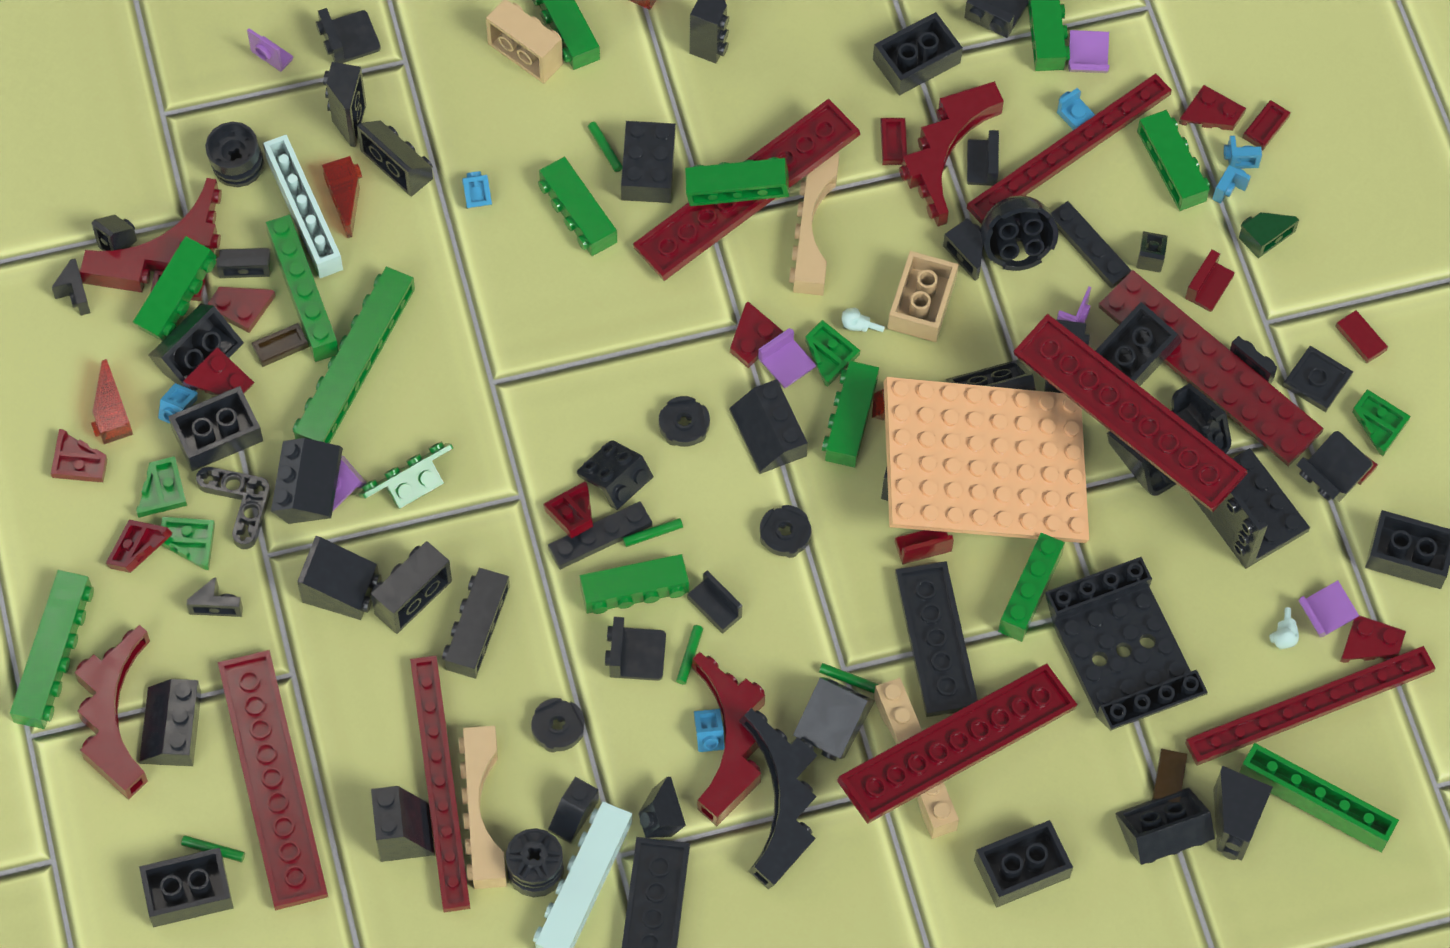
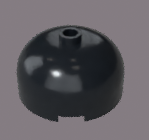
[981,196,1058,271]

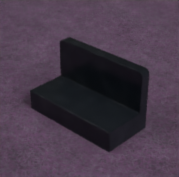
[967,130,999,186]
[217,248,270,278]
[687,570,742,634]

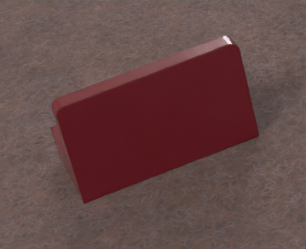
[1185,249,1235,312]
[895,530,954,565]

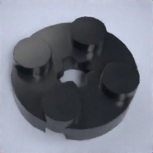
[659,396,710,447]
[760,505,812,558]
[531,698,585,753]

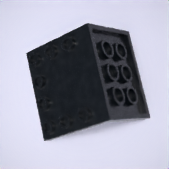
[1191,448,1310,569]

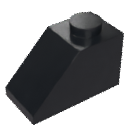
[92,215,137,251]
[943,218,983,281]
[548,776,599,844]
[638,777,686,838]

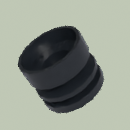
[205,121,265,188]
[506,828,564,898]

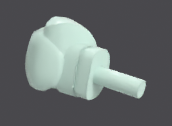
[841,308,885,332]
[1269,607,1299,649]

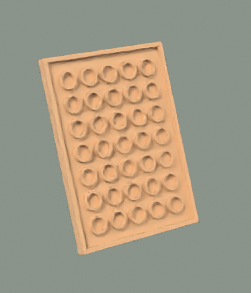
[884,377,1089,543]

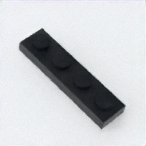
[1051,201,1132,289]
[548,501,652,570]

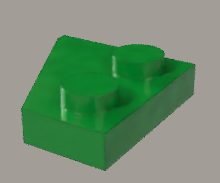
[805,320,860,387]
[1352,389,1411,456]
[136,456,187,518]
[161,517,215,570]

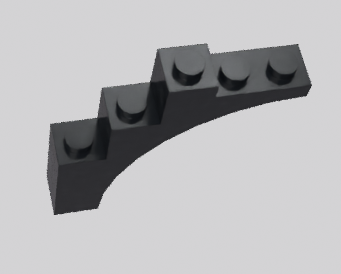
[739,708,817,890]

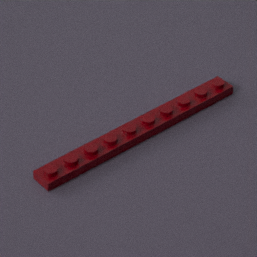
[966,73,1172,225]
[1185,646,1436,766]
[410,655,471,913]

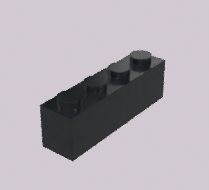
[442,567,510,679]

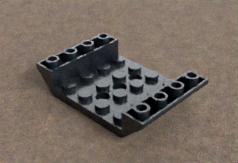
[1045,557,1208,731]

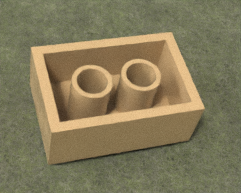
[486,0,563,84]
[888,251,959,342]

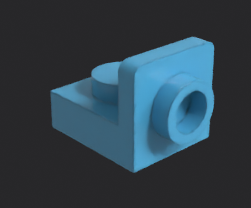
[1057,88,1095,130]
[1223,136,1262,169]
[1212,165,1251,204]
[462,171,492,209]
[158,383,198,424]
[694,709,725,752]

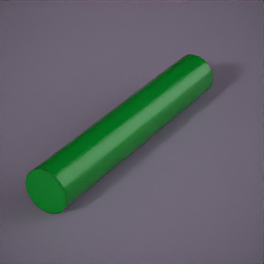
[587,121,623,172]
[622,518,683,547]
[676,625,704,685]
[819,663,880,693]
[181,835,245,862]

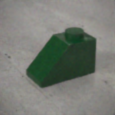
[1239,212,1299,259]

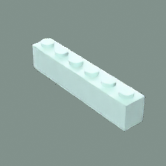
[263,135,343,278]
[533,801,632,948]

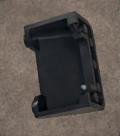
[1107,383,1232,496]

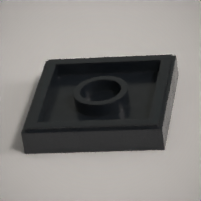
[1283,346,1353,412]

